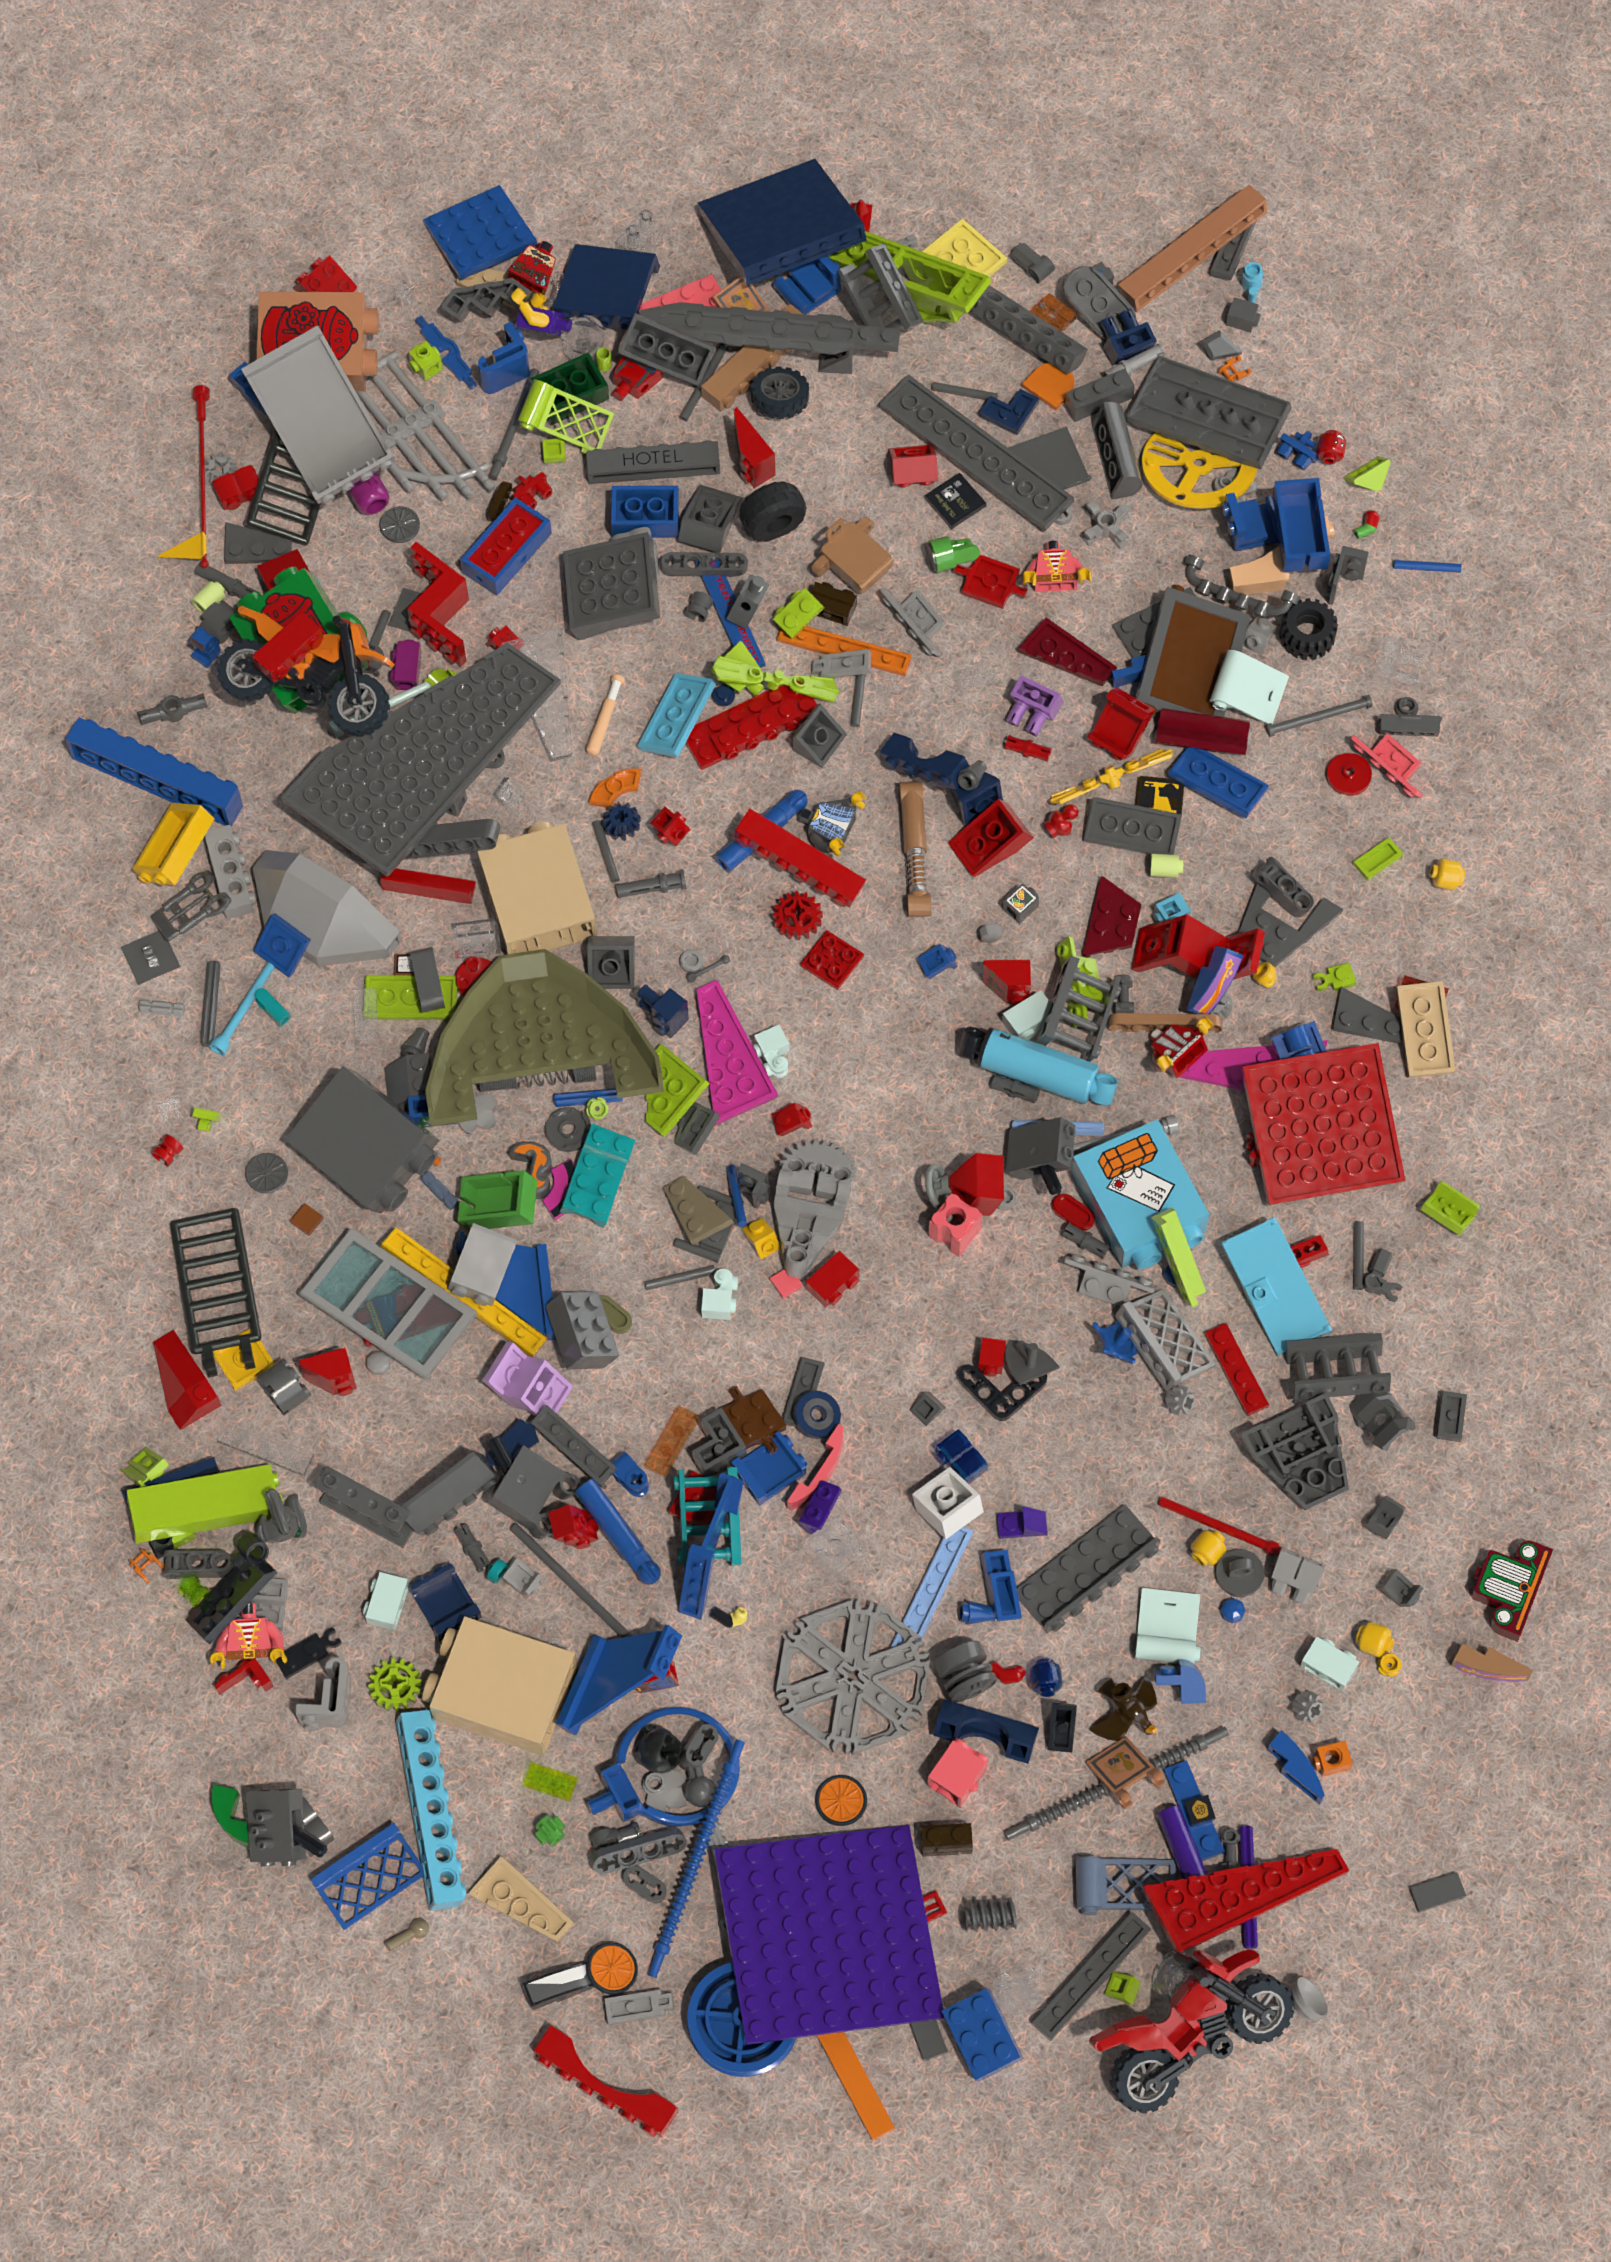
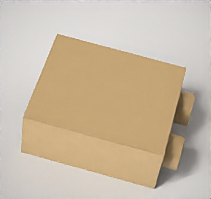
[477,822,597,954]
[422,1616,578,1756]

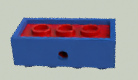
[460,497,552,596]

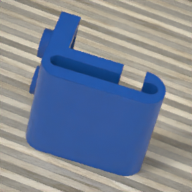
[773,255,841,315]
[478,322,530,394]
[1222,493,1279,551]

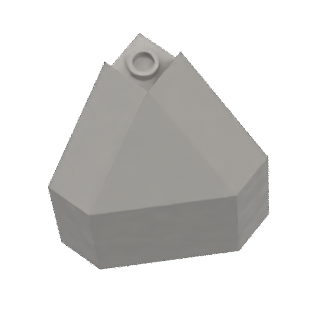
[253,850,402,966]

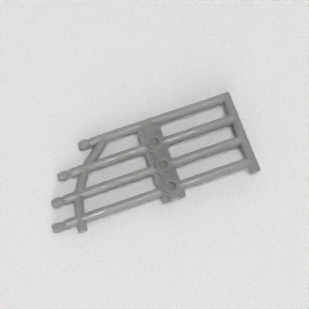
[356,350,495,500]

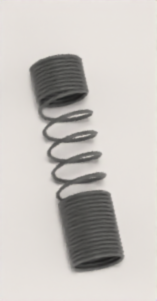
[479,1066,597,1092]

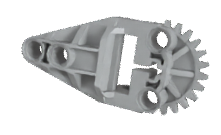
[774,1139,857,1278]

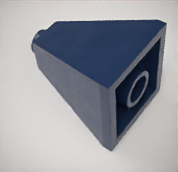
[950,765,1003,827]

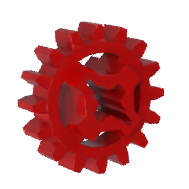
[773,891,823,940]

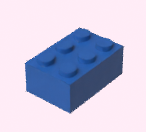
[611,486,679,538]
[942,1988,1024,2082]

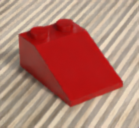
[733,407,776,488]
[948,799,1034,877]

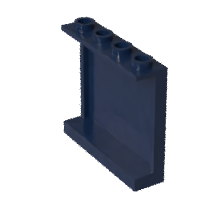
[553,244,660,330]

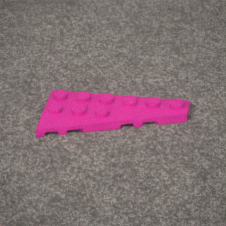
[697,980,778,1126]
[1179,1040,1328,1091]

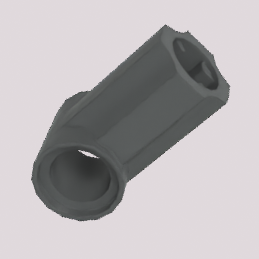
[1011,243,1055,284]

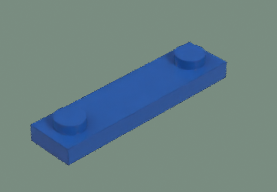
[1164,1760,1225,1861]

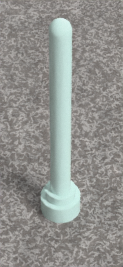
[329,682,431,738]

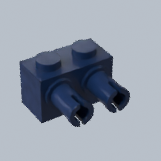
[1100,308,1157,365]
[637,984,689,1039]

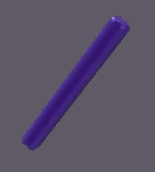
[1239,1826,1258,1949]

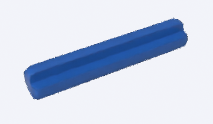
[554,1088,623,1107]

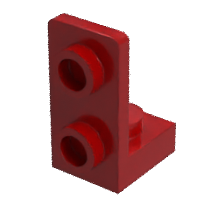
[214,1658,274,1695]

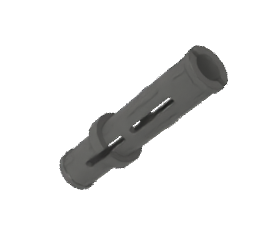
[195,562,256,598]

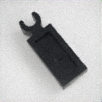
[276,1628,342,1680]

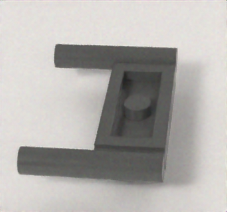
[674,1185,744,1263]

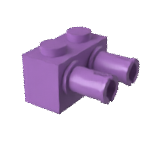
[1005,675,1064,736]

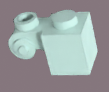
[752,1025,790,1078]
[701,1269,738,1320]

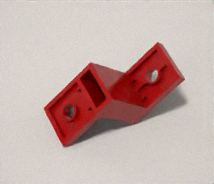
[407,542,469,667]
[1132,914,1265,980]

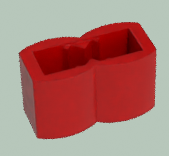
[212,465,265,510]

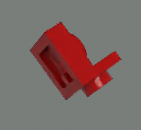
[485,625,524,650]

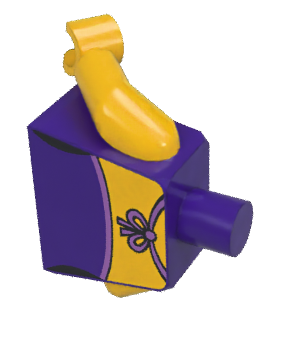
[511,288,572,335]

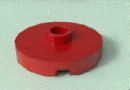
[1326,753,1372,796]

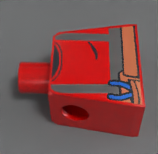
[612,355,663,401]

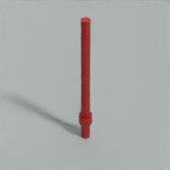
[1159,1497,1286,1557]

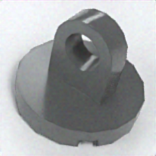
[1216,1549,1264,1598]

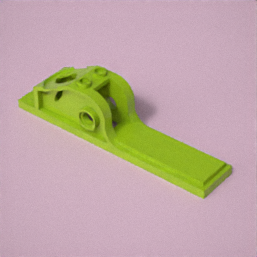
[828,231,991,323]

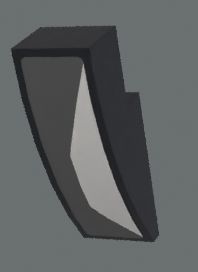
[523,1962,595,2010]

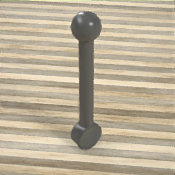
[686,955,730,982]

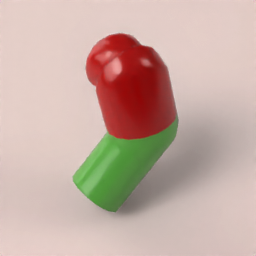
[1353,510,1380,539]

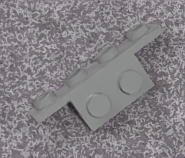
[880,587,946,657]
[1064,1253,1157,1307]

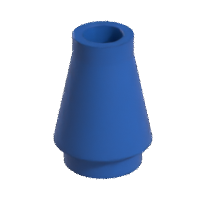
[960,1600,996,1625]

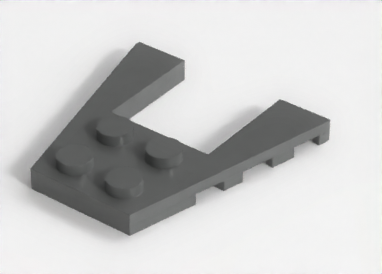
[1239,871,1343,967]

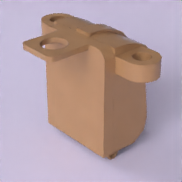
[811,517,894,594]

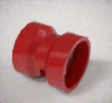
[151,1134,184,1167]

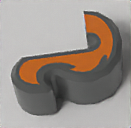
[510,1141,552,1199]

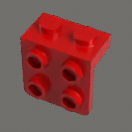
[292,255,357,292]

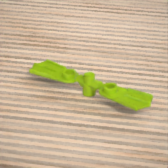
[712,656,840,703]

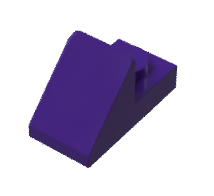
[997,1506,1048,1539]

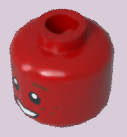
[1316,430,1346,465]

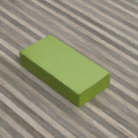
[1353,837,1404,881]

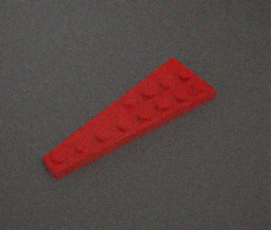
[1142,1849,1350,1953]

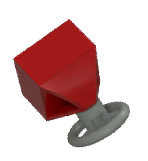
[925,1153,1004,1216]

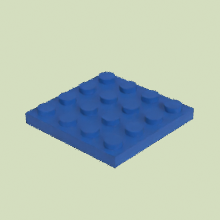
[423,185,538,280]

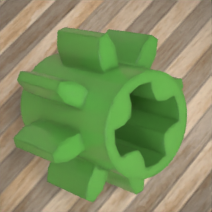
[535,1815,565,1846]

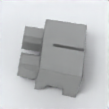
[1271,1548,1326,1604]

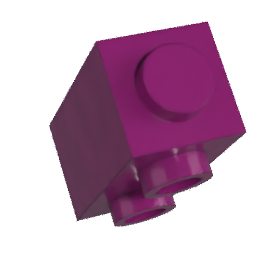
[391,639,422,691]

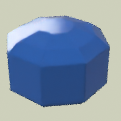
[1221,1598,1246,1624]

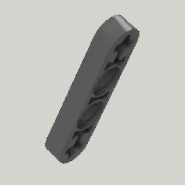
[661,552,748,576]
[591,1828,687,1874]

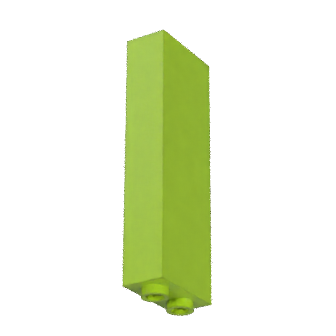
[127,1464,283,1544]

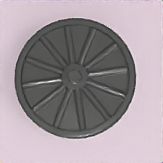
[380,506,420,543]
[245,1153,288,1194]

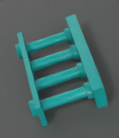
[674,1467,742,1569]

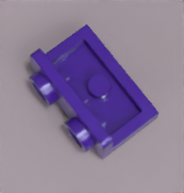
[799,1480,842,1537]

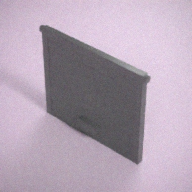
[1008,426,1092,490]

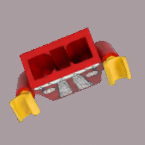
[1150,1016,1214,1079]

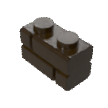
[811,582,857,626]
[921,1823,973,1857]

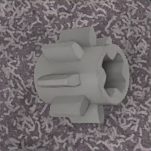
[1165,1385,1195,1416]
[1292,1691,1323,1722]

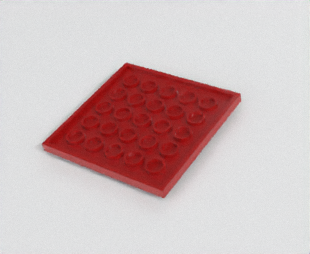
[1241,1043,1406,1206]

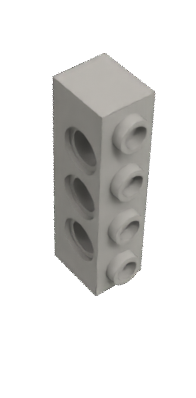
[205,825,256,919]

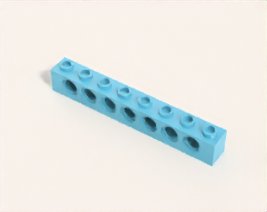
[396,1710,466,1911]

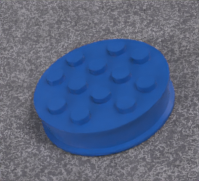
[687,1962,796,2077]

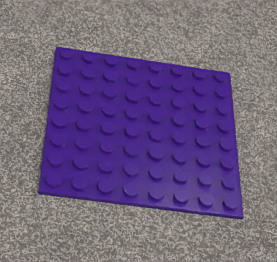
[714,1825,945,2045]

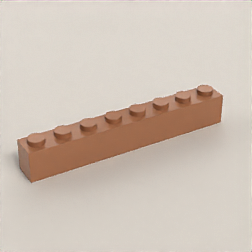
[1118,184,1268,312]

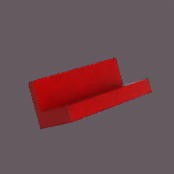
[380,868,476,904]

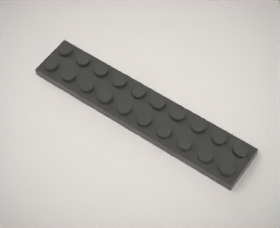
[879,374,1074,531]

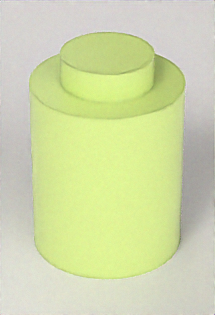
[191,581,225,614]
[1150,854,1183,878]

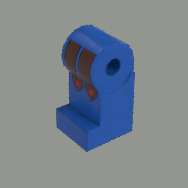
[190,627,221,668]

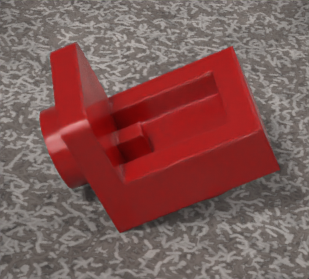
[772,1102,812,1136]

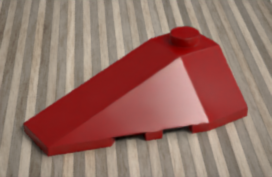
[153,1330,221,1430]

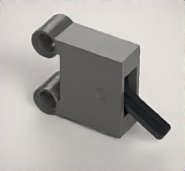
[486,1436,581,1539]

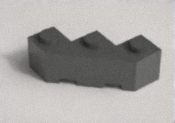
[441,278,534,322]

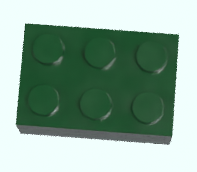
[530,352,609,425]

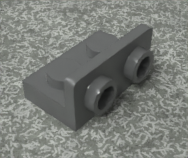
[737,1163,770,1209]

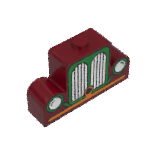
[1472,1541,1553,1642]

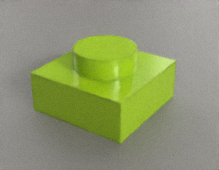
[542,439,566,463]

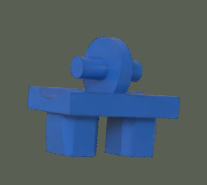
[1277,431,1319,470]

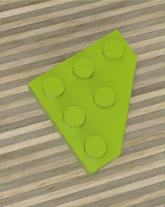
[646,1043,710,1137]

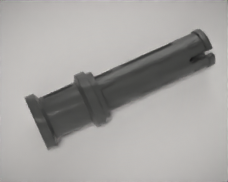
[616,869,687,898]

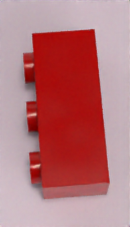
[252,612,324,683]

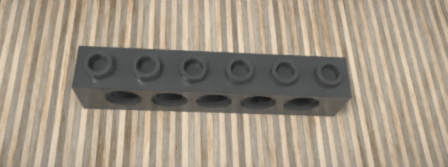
[970,285,1088,374]

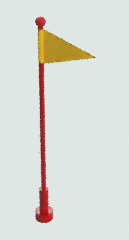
[158,385,210,568]

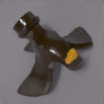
[1090,1675,1157,1741]

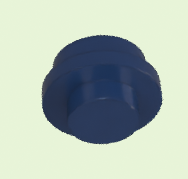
[713,685,735,706]

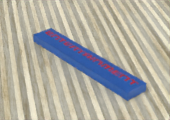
[695,560,766,668]

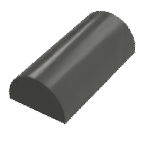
[1092,402,1143,500]

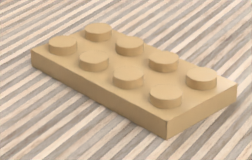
[1396,981,1456,1078]

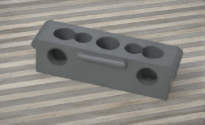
[1377,714,1442,737]

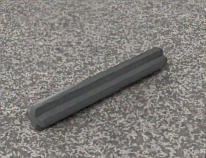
[200,961,221,1047]

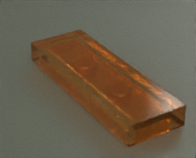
[645,1406,700,1478]

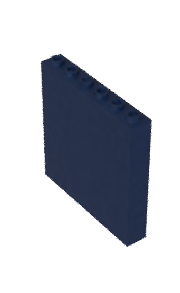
[697,159,867,286]

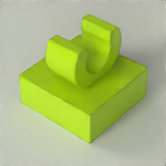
[192,1107,222,1132]

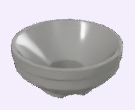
[1291,1977,1328,2021]

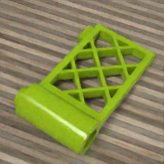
[518,379,615,454]

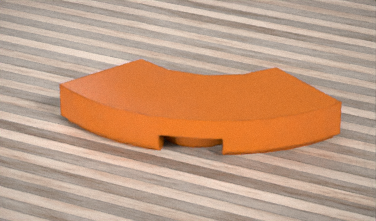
[589,768,642,808]

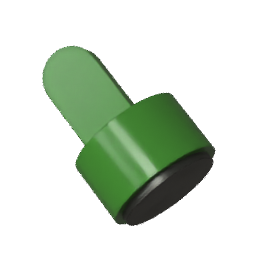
[927,536,980,573]

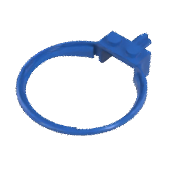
[587,1707,740,1827]

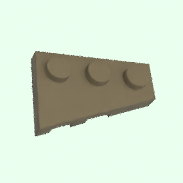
[663,1176,734,1245]

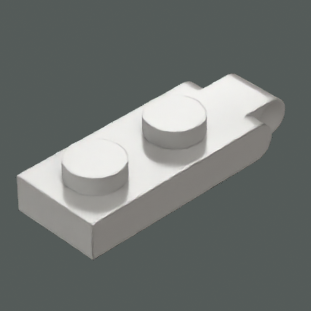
[812,649,871,678]
[604,1990,675,2025]

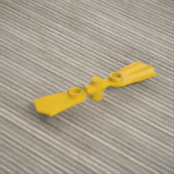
[1050,749,1173,804]

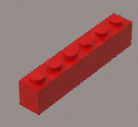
[733,808,866,908]

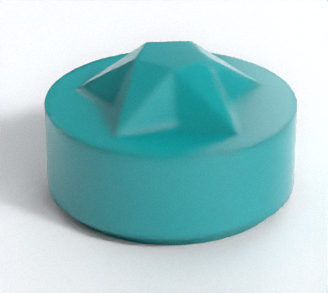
[487,1559,508,1584]

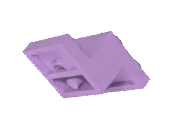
[482,1341,573,1417]

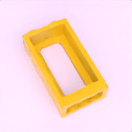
[132,803,215,886]

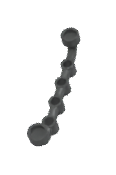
[1185,554,1300,618]

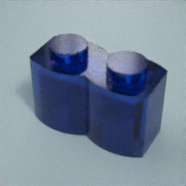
[935,1429,989,1484]

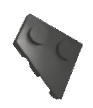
[675,1102,720,1155]

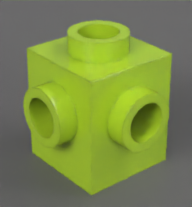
[408,341,443,381]

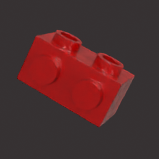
[548,1504,598,1549]

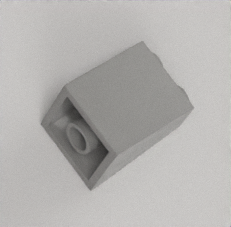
[448,1223,518,1306]

